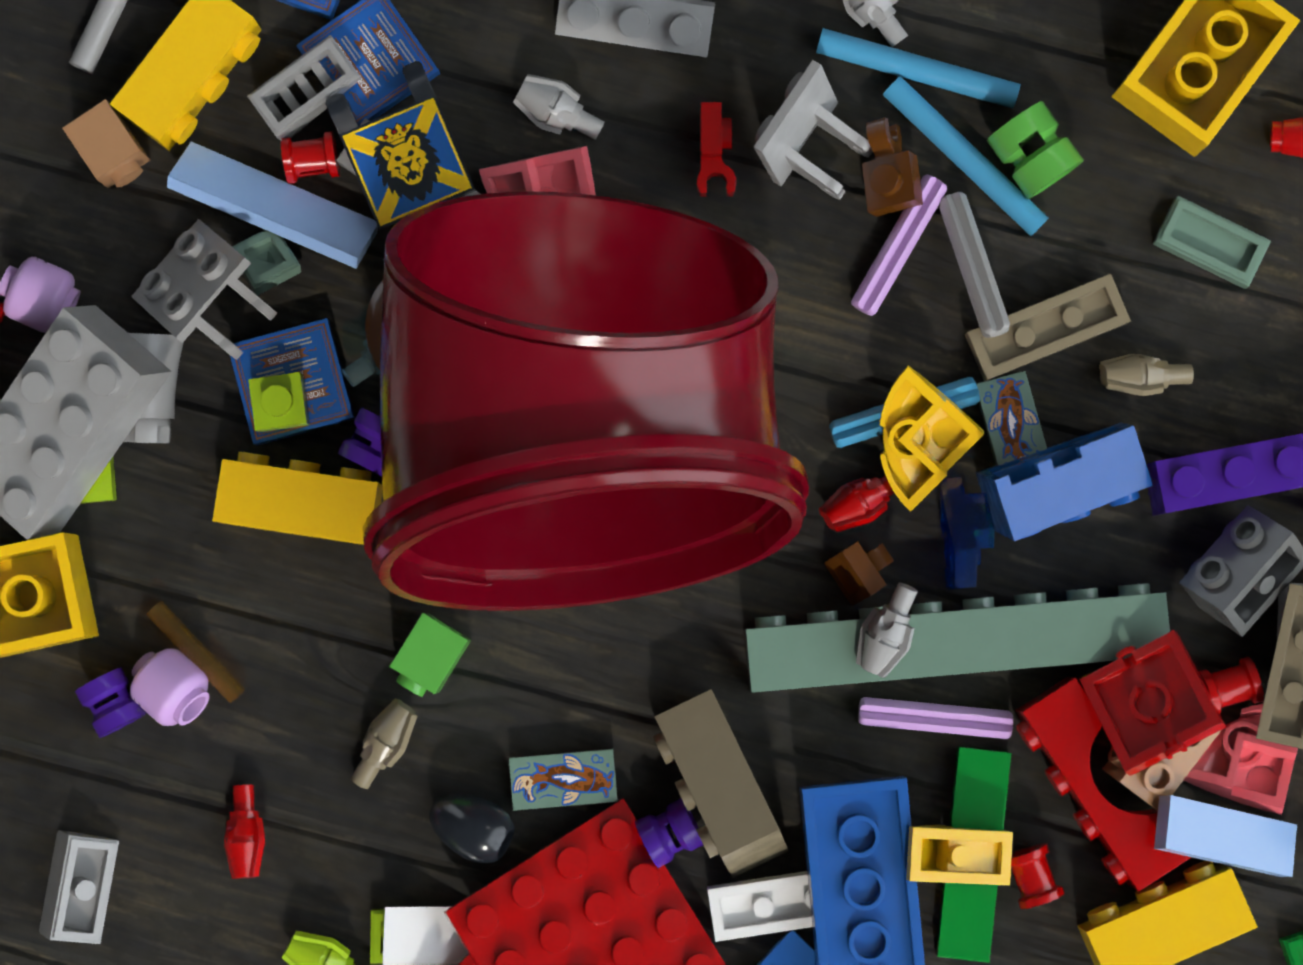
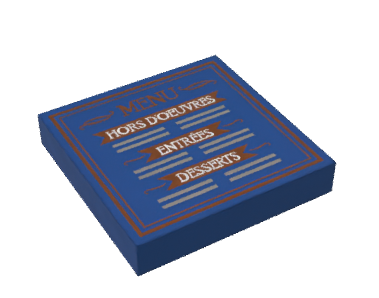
[296,0,440,126]
[230,318,355,446]

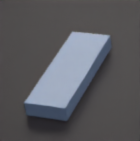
[1154,795,1297,877]

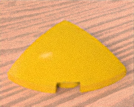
[879,365,984,512]

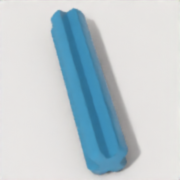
[829,377,980,448]

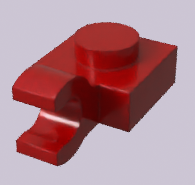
[697,102,736,197]

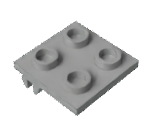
[754,60,873,200]
[131,219,277,360]

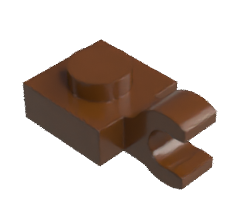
[862,117,923,217]

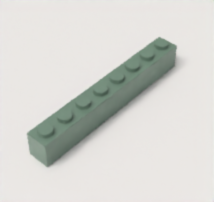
[744,583,1170,693]

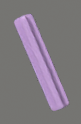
[851,174,947,316]
[858,697,1013,739]

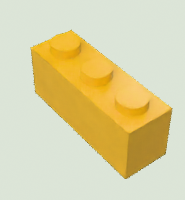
[110,0,262,151]
[212,452,383,545]
[1077,861,1258,965]

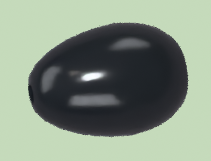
[429,793,515,863]

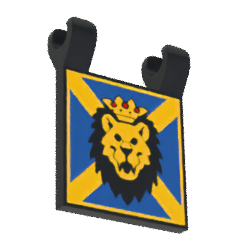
[326,61,476,231]

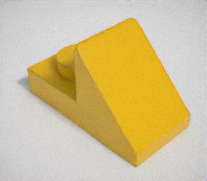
[906,825,1013,885]

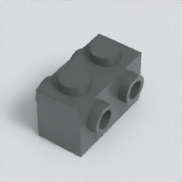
[1179,505,1303,637]

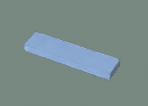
[167,142,378,269]

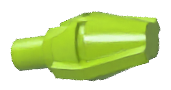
[282,930,356,965]

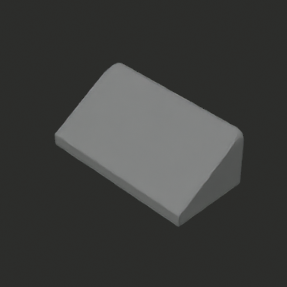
[39,830,119,944]

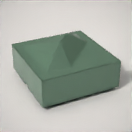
[232,230,301,296]

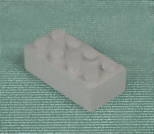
[0,305,172,540]

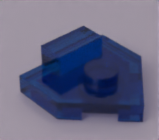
[940,477,995,589]

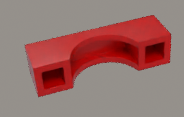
[1015,677,1191,891]

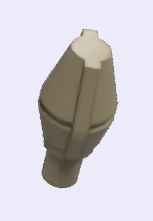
[1099,354,1194,396]
[351,698,418,789]

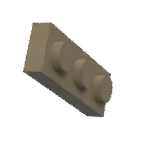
[965,274,1131,382]
[1256,583,1303,749]

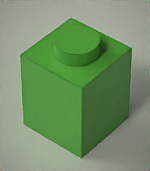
[390,613,471,697]

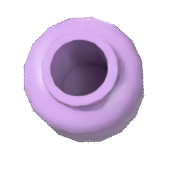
[0,257,81,333]
[130,649,209,726]

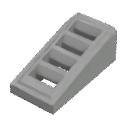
[247,35,362,140]

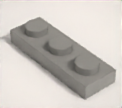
[555,0,715,57]

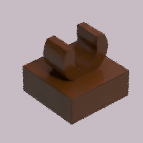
[824,541,894,606]

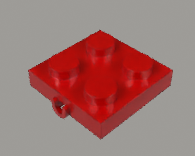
[1079,630,1226,776]

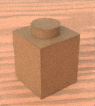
[62,99,150,188]

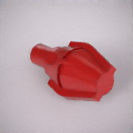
[819,475,895,533]
[223,785,266,879]

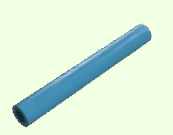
[816,28,1021,109]
[883,76,1049,236]

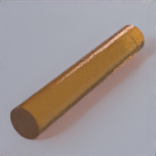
[147,601,245,704]

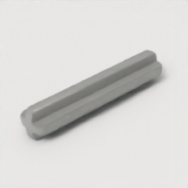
[939,192,1010,338]

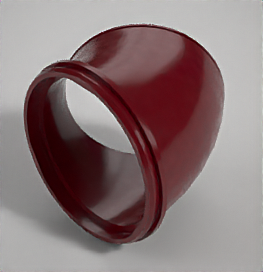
[363,191,809,611]

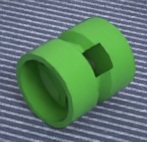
[987,101,1084,199]

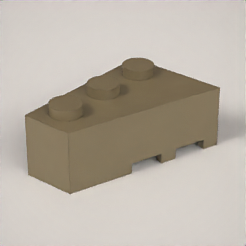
[653,689,789,878]

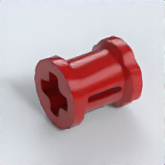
[280,131,341,184]
[1198,657,1264,713]
[1011,843,1065,909]

